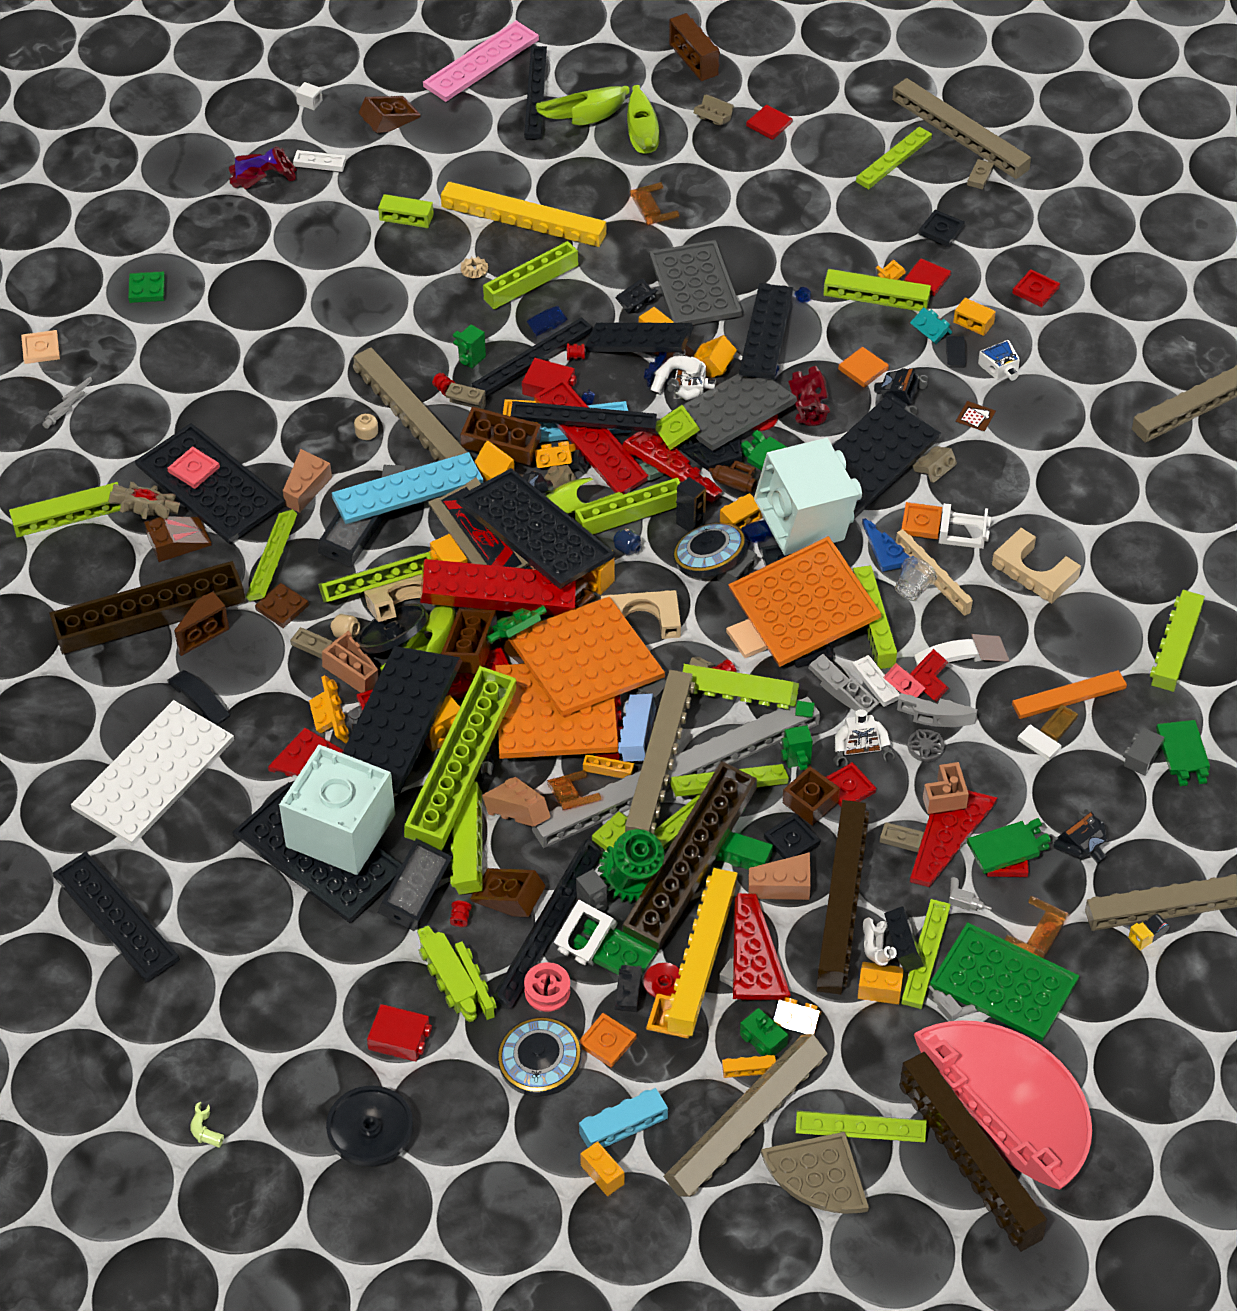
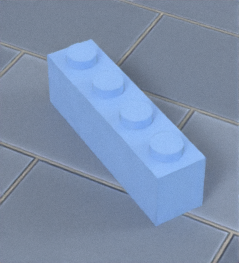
[618,693,656,762]

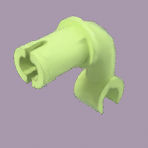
[190,1102,224,1148]

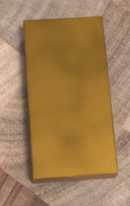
[1040,705,1078,742]

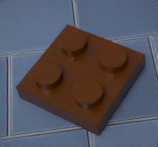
[255,583,309,628]

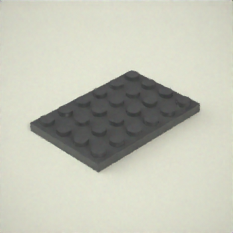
[649,240,742,325]
[668,373,797,451]

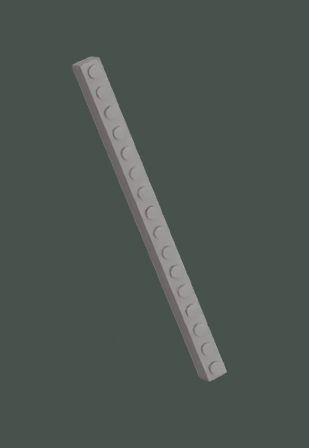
[532,697,820,848]

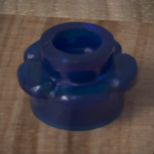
[794,287,811,303]
[581,389,595,405]

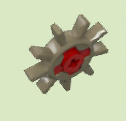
[108,482,180,520]

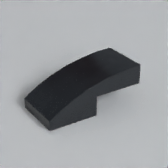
[946,336,966,368]

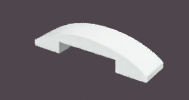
[914,639,982,665]

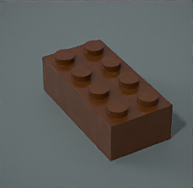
[669,13,720,81]
[460,407,541,465]
[441,609,497,675]

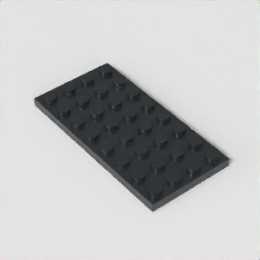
[832,397,941,519]
[135,423,286,544]
[456,468,615,589]
[342,646,463,794]
[233,782,402,923]

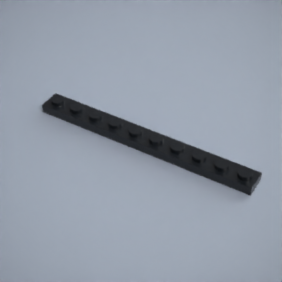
[492,839,602,1009]

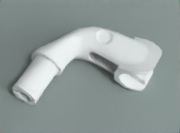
[650,356,706,394]
[863,917,896,966]

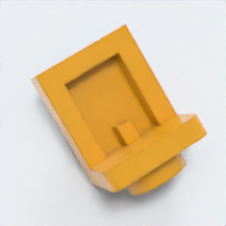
[876,260,906,280]

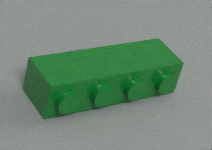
[715,831,773,870]

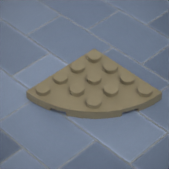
[761,1132,869,1214]

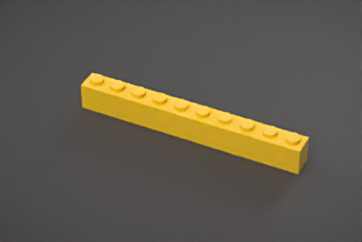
[441,182,606,247]
[665,868,738,1036]

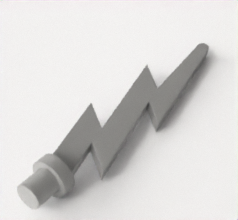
[43,377,93,429]

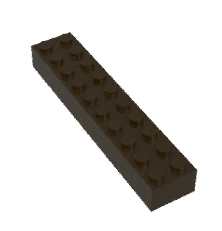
[49,561,246,654]
[623,761,757,952]
[816,800,869,995]
[899,1052,1047,1252]

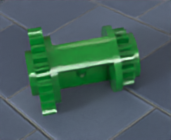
[598,829,664,904]

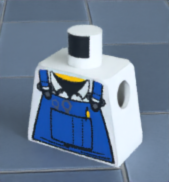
[978,340,1020,381]

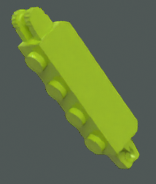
[417,926,477,1022]

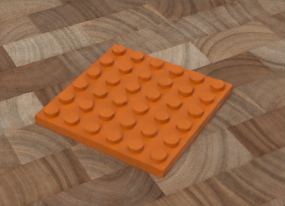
[728,536,881,667]
[508,596,665,717]
[495,664,618,759]

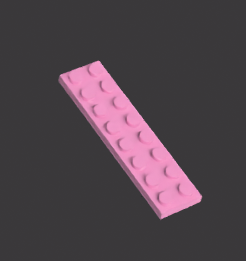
[423,21,539,102]

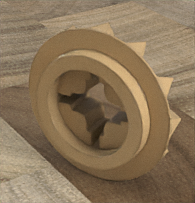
[460,256,488,278]

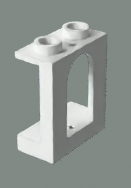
[939,504,991,549]
[554,900,617,966]

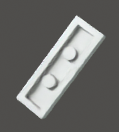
[293,150,346,172]
[852,655,900,707]

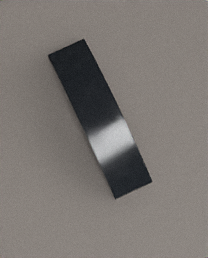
[167,670,230,726]

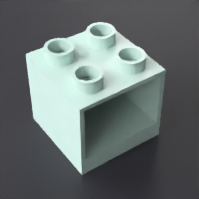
[754,438,862,556]
[279,745,395,875]

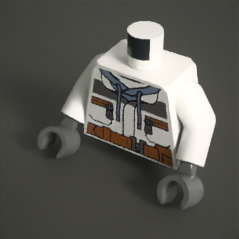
[667,349,716,401]
[833,709,895,766]

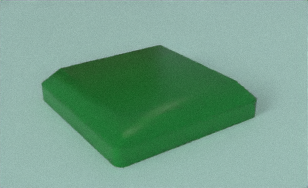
[795,701,815,718]

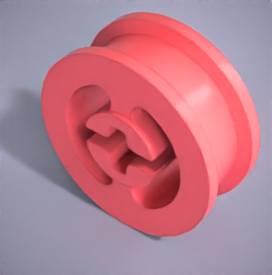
[524,962,570,1012]

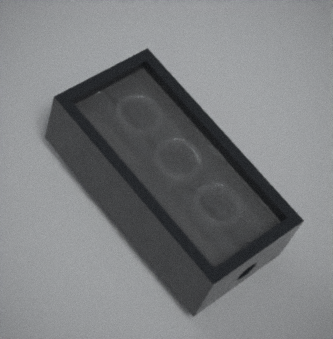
[318,511,386,568]
[377,838,452,931]

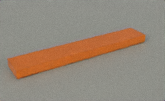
[1012,670,1127,719]

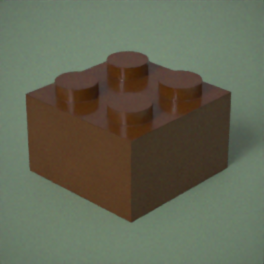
[782,766,840,826]

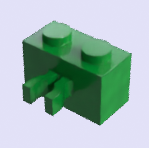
[453,325,486,369]
[781,725,813,771]
[740,1008,788,1056]

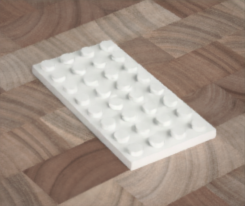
[71,700,234,846]

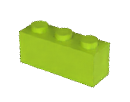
[378,194,434,228]

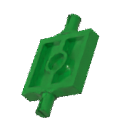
[487,605,547,643]

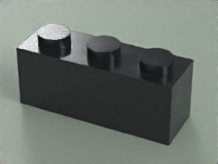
[676,477,706,532]
[884,906,924,973]

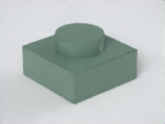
[639,463,663,481]

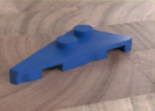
[862,518,916,572]

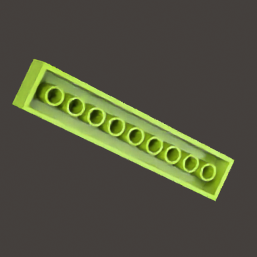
[404,666,516,850]

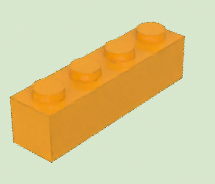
[583,754,634,779]
[722,1055,776,1078]

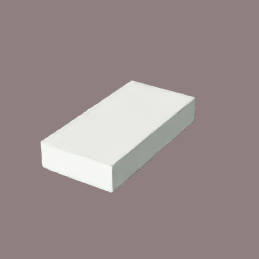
[1018,725,1061,761]

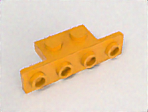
[309,675,349,744]

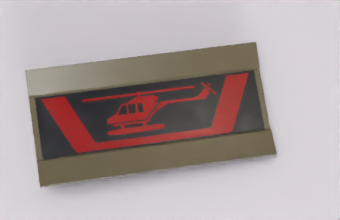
[428,477,529,568]

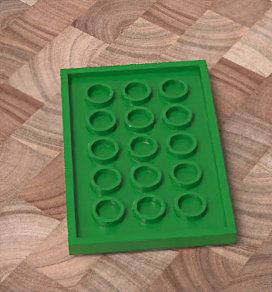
[930,922,1079,1042]

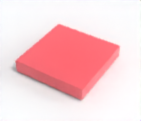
[168,446,220,489]

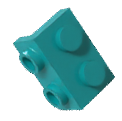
[910,307,952,344]

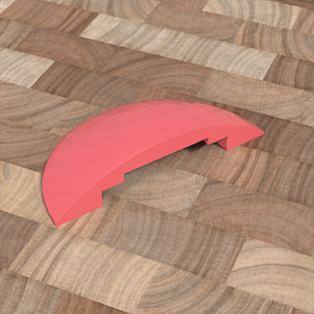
[914,1020,1092,1190]

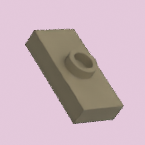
[967,159,994,189]
[290,627,333,659]
[880,822,924,852]

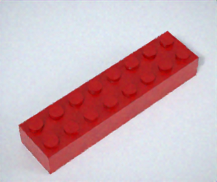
[420,559,576,616]

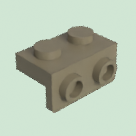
[693,94,734,125]
[445,383,486,409]
[913,446,957,483]
[544,465,576,496]

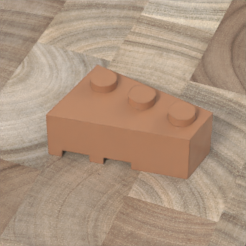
[283,449,332,513]
[322,631,378,693]
[482,777,550,827]
[748,852,810,900]

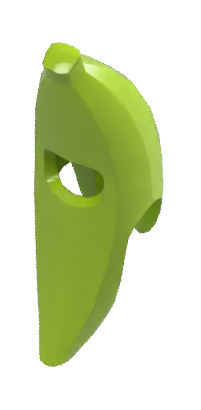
[627,85,659,153]
[536,86,629,125]
[546,477,624,514]
[380,605,456,671]

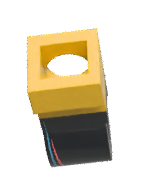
[1128,914,1170,951]

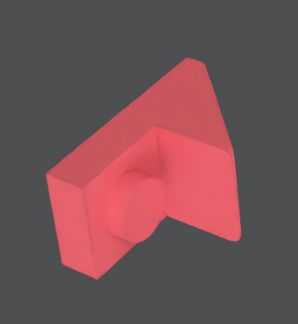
[883,663,925,698]

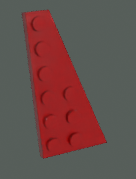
[622,431,723,502]
[268,728,343,777]
[910,790,998,887]
[733,893,791,1000]

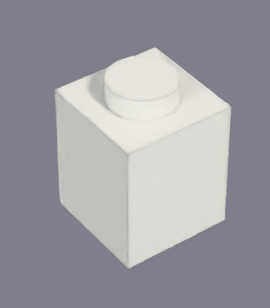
[296,82,323,110]

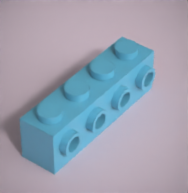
[579,1088,668,1148]

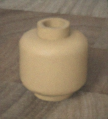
[354,414,378,440]
[331,614,360,639]

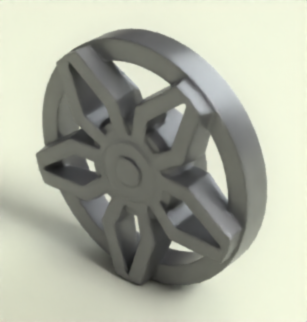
[907,729,945,762]

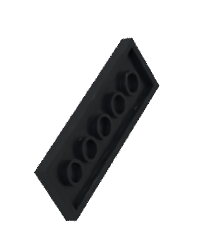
[585,322,694,352]

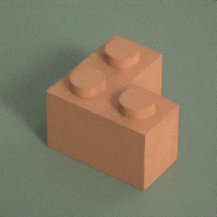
[923,762,969,814]

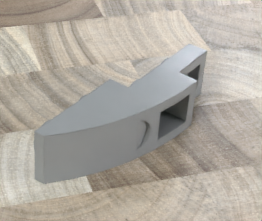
[808,654,879,714]
[897,693,978,727]

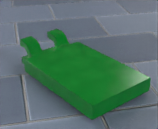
[741,430,787,471]
[1156,720,1210,786]
[967,818,1051,874]
[573,919,657,976]

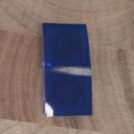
[527,306,568,336]
[644,352,667,387]
[741,520,774,542]

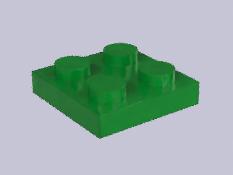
[129,272,165,303]

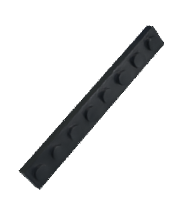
[524,46,547,139]
[472,317,593,397]
[510,401,657,433]

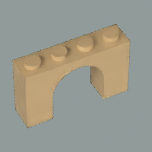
[992,528,1081,604]
[364,574,435,622]
[601,590,681,639]

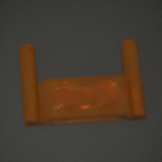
[629,182,679,225]
[547,770,601,811]
[1005,896,1069,958]

